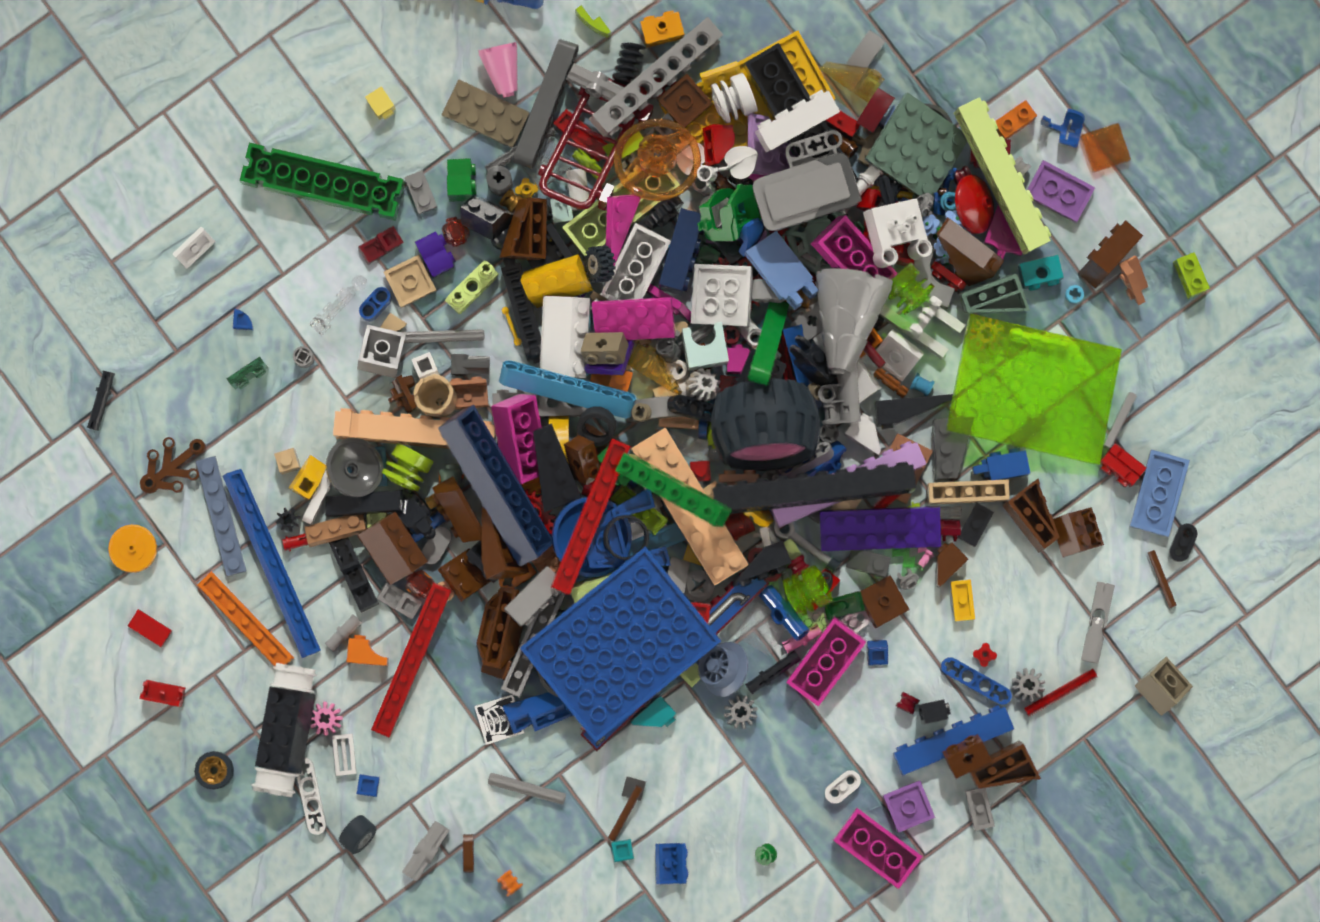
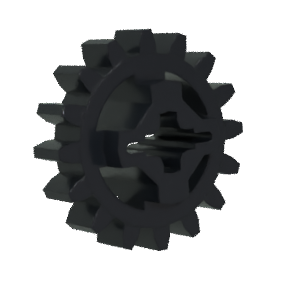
[644,195,684,230]

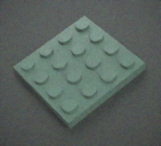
[865,93,967,197]

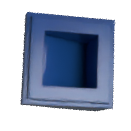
[867,640,888,665]

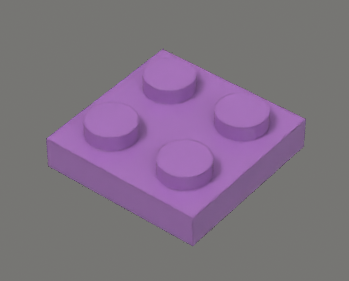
[883,780,935,833]

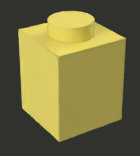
[365,86,396,120]

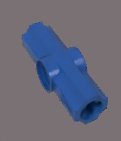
[759,585,810,641]

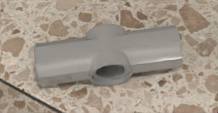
[566,63,624,100]
[402,821,450,881]

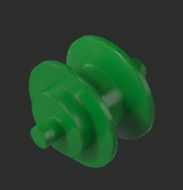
[755,843,777,866]

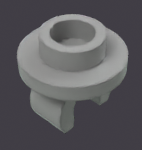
[897,567,919,589]

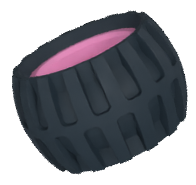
[711,379,820,471]

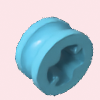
[1065,285,1084,303]

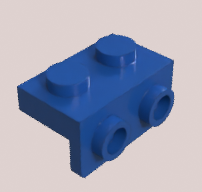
[655,843,688,884]

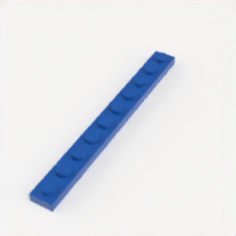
[222,469,321,658]

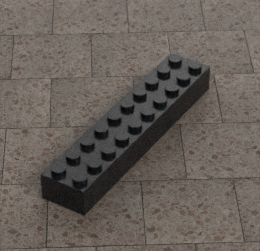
[710,462,916,514]

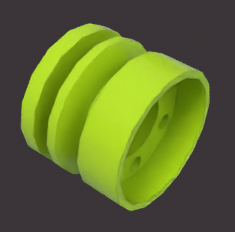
[381,443,434,492]

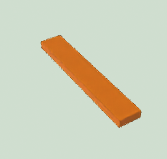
[197,571,295,666]

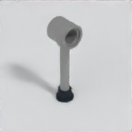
[774,522,842,574]

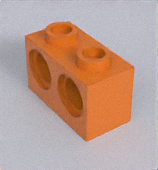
[995,100,1037,139]

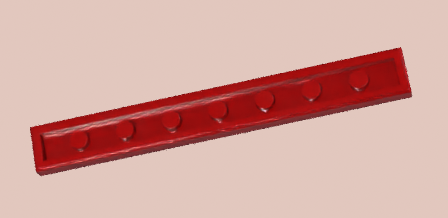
[551,439,631,595]
[371,582,452,738]

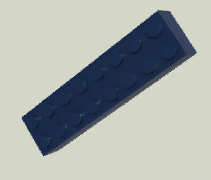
[438,405,552,567]

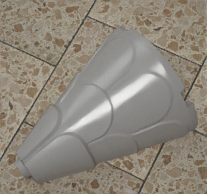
[815,269,893,375]

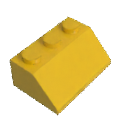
[520,254,593,308]

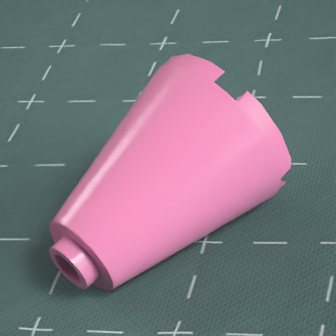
[478,42,517,98]

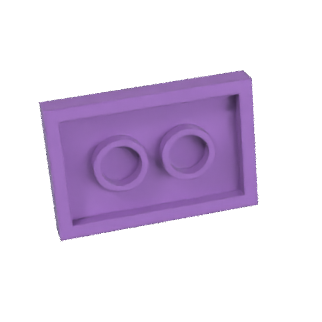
[1026,160,1096,223]

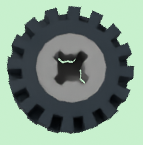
[584,246,616,283]

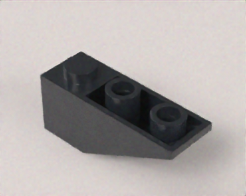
[732,541,792,587]

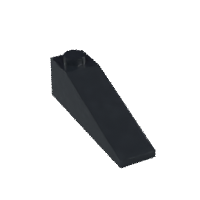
[874,394,955,430]

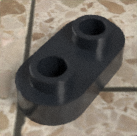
[1169,523,1198,562]

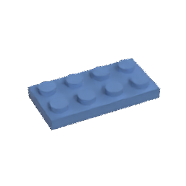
[1130,449,1190,537]

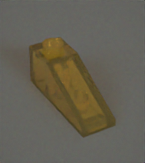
[819,61,885,102]
[627,343,682,394]

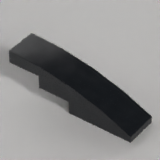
[329,537,379,613]

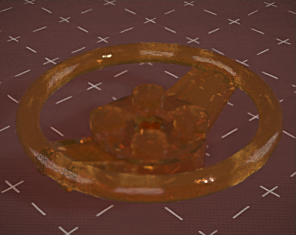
[614,119,701,201]

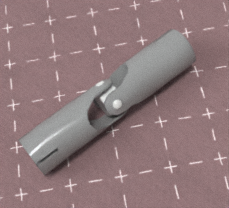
[1081,582,1115,664]

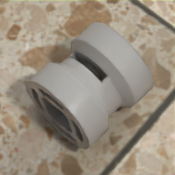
[293,346,314,368]

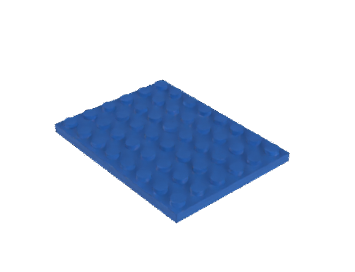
[520,547,721,743]

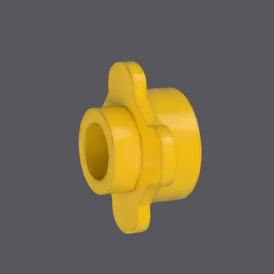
[515,178,539,198]

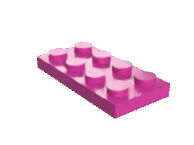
[592,297,676,340]

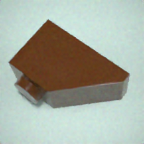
[936,542,968,588]

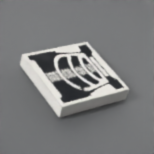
[474,695,525,745]

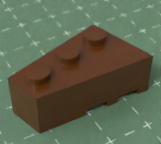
[1078,220,1143,289]

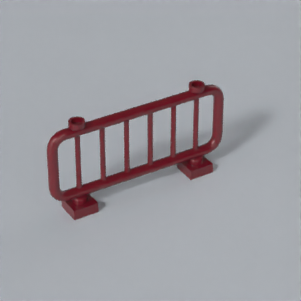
[538,77,654,211]

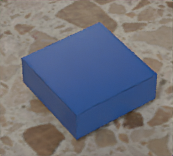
[356,774,380,797]

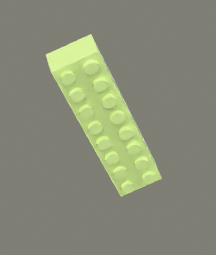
[953,97,1051,255]

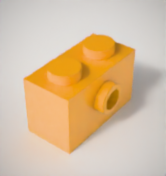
[640,11,685,48]

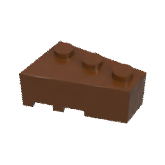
[499,197,547,260]
[1002,479,1060,553]
[969,740,1041,789]

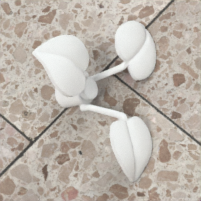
[673,142,758,228]

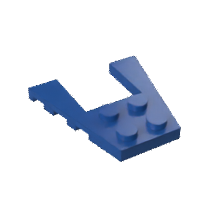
[586,489,671,568]

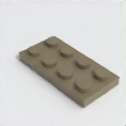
[442,79,530,149]

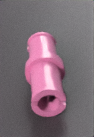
[782,623,822,654]

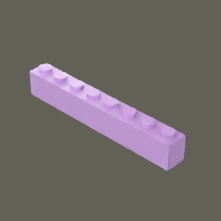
[771,441,926,528]

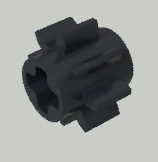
[276,508,301,532]

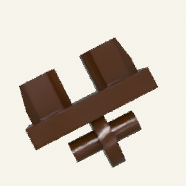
[388,375,417,414]

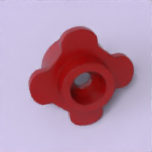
[973,643,997,667]

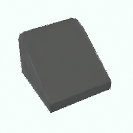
[622,776,646,801]

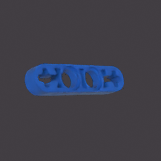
[941,657,1012,705]

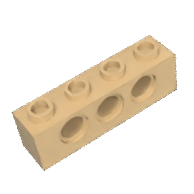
[927,480,1010,505]

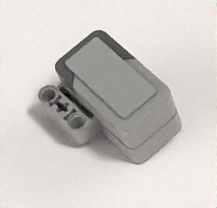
[753,130,862,231]

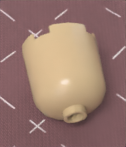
[413,374,457,419]

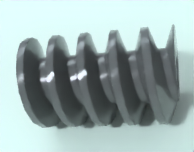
[486,166,513,197]

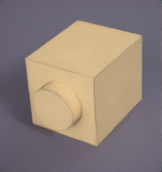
[274,448,301,475]

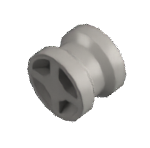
[1014,156,1032,176]

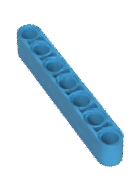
[499,360,636,418]

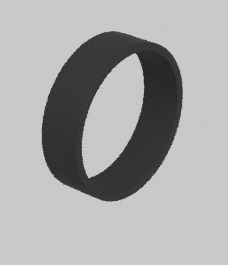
[603,515,649,560]

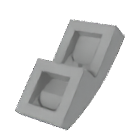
[846,30,886,75]
[377,581,422,619]

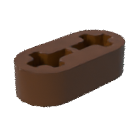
[463,834,474,873]

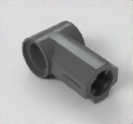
[451,354,490,376]

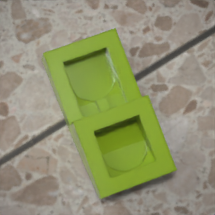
[575,5,611,38]

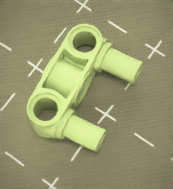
[445,261,499,314]

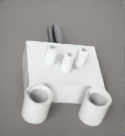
[863,176,932,268]

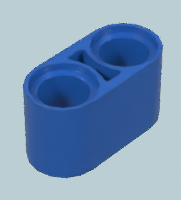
[359,287,392,322]

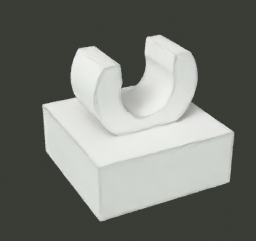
[753,526,777,548]

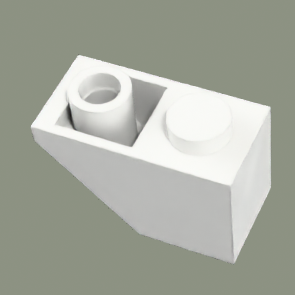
[411,352,440,379]

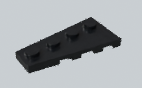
[533,423,581,512]

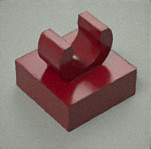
[940,519,961,542]

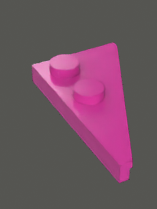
[606,194,641,266]
[646,284,691,323]

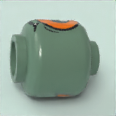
[438,464,465,489]

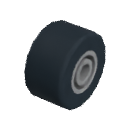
[339,815,377,854]

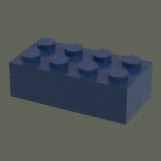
[659,208,704,296]

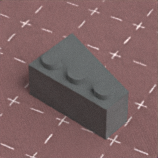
[932,417,974,481]

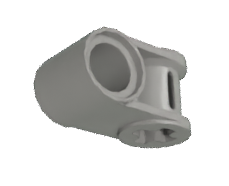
[752,279,785,303]

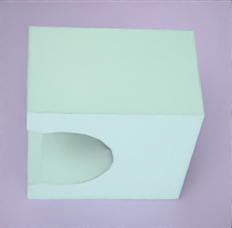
[681,322,729,371]

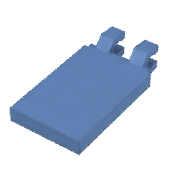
[744,231,818,310]

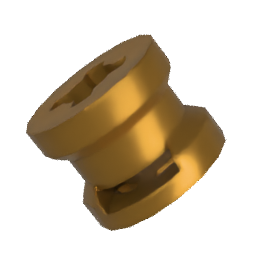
[499,189,523,213]

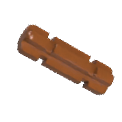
[873,368,909,398]

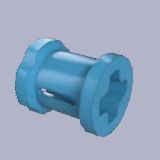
[909,373,935,397]

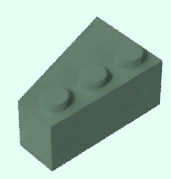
[958,273,1030,313]

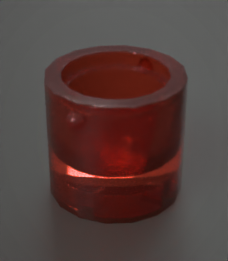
[725,513,755,541]

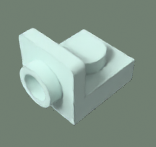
[550,194,573,223]

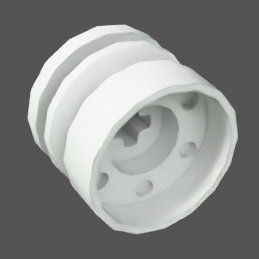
[711,73,758,124]

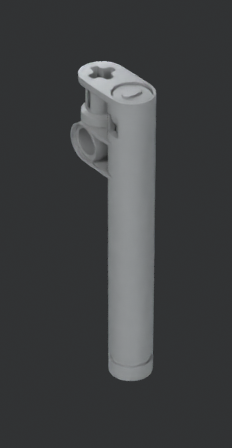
[818,364,861,424]

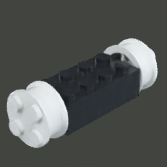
[251,663,317,797]

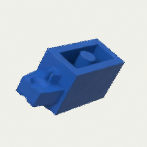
[972,448,1031,480]

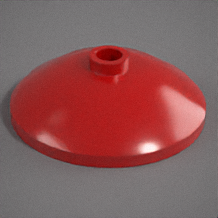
[955,175,994,234]

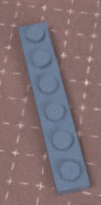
[196,456,247,576]

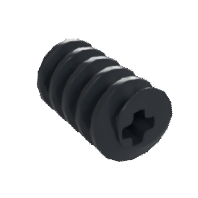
[612,42,646,85]

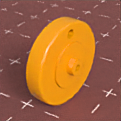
[108,524,157,573]

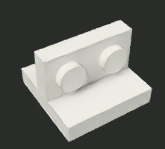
[876,329,924,381]

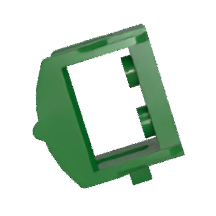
[697,184,762,241]

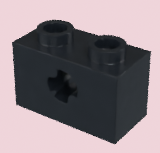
[917,699,951,725]

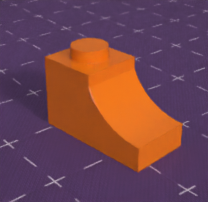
[590,371,633,392]
[347,635,389,666]

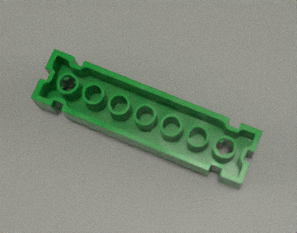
[239,142,405,221]

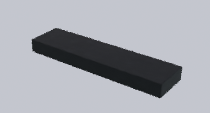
[325,490,403,517]

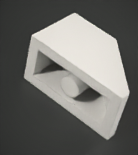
[844,413,881,456]

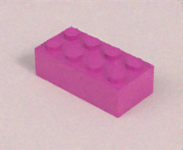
[810,215,898,280]
[491,394,541,484]
[786,616,867,707]
[833,808,923,889]

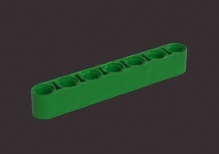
[748,301,789,385]

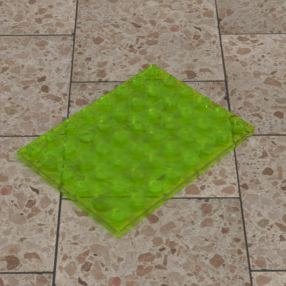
[946,314,1122,465]

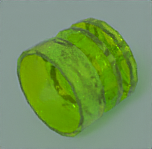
[887,262,935,316]
[783,564,833,617]

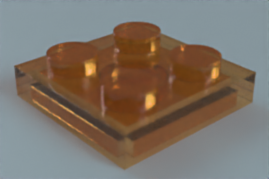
[1080,123,1131,173]

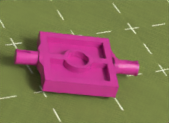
[984,205,1022,259]

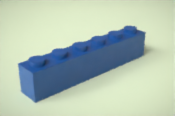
[893,705,1014,775]

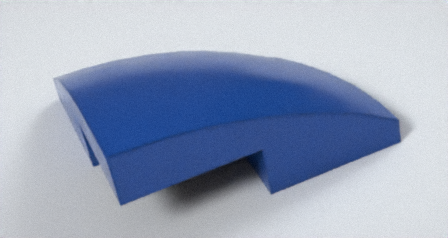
[739,218,765,257]

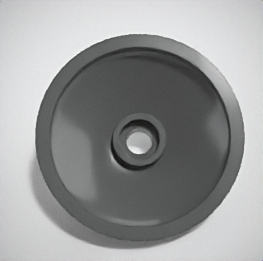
[326,438,383,497]

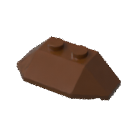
[476,587,524,669]

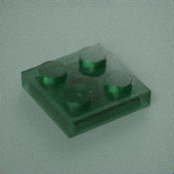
[226,356,269,390]

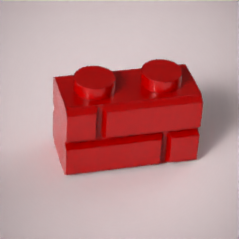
[1099,443,1147,488]

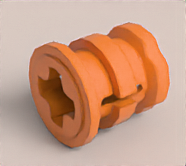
[497,870,523,897]

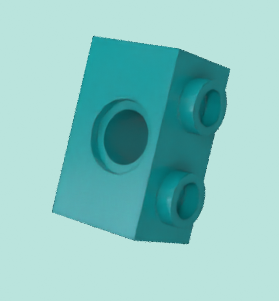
[1018,255,1064,291]

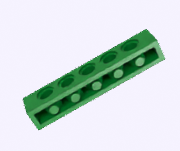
[615,453,732,527]

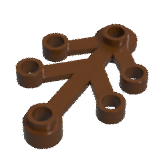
[140,437,206,494]

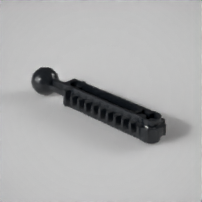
[490,227,541,364]

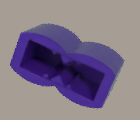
[415,231,456,279]

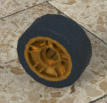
[194,751,234,789]

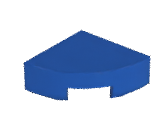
[233,309,253,330]

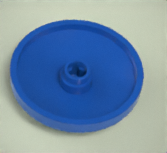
[552,497,632,577]

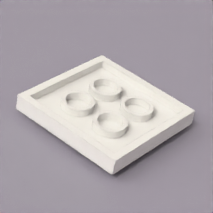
[691,264,753,327]

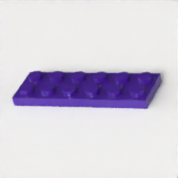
[820,506,941,551]

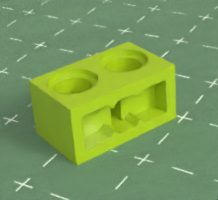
[1173,252,1210,299]

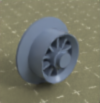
[698,642,748,697]

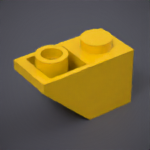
[289,455,326,499]

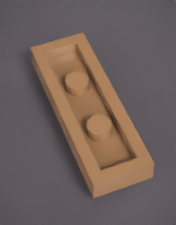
[305,514,367,547]

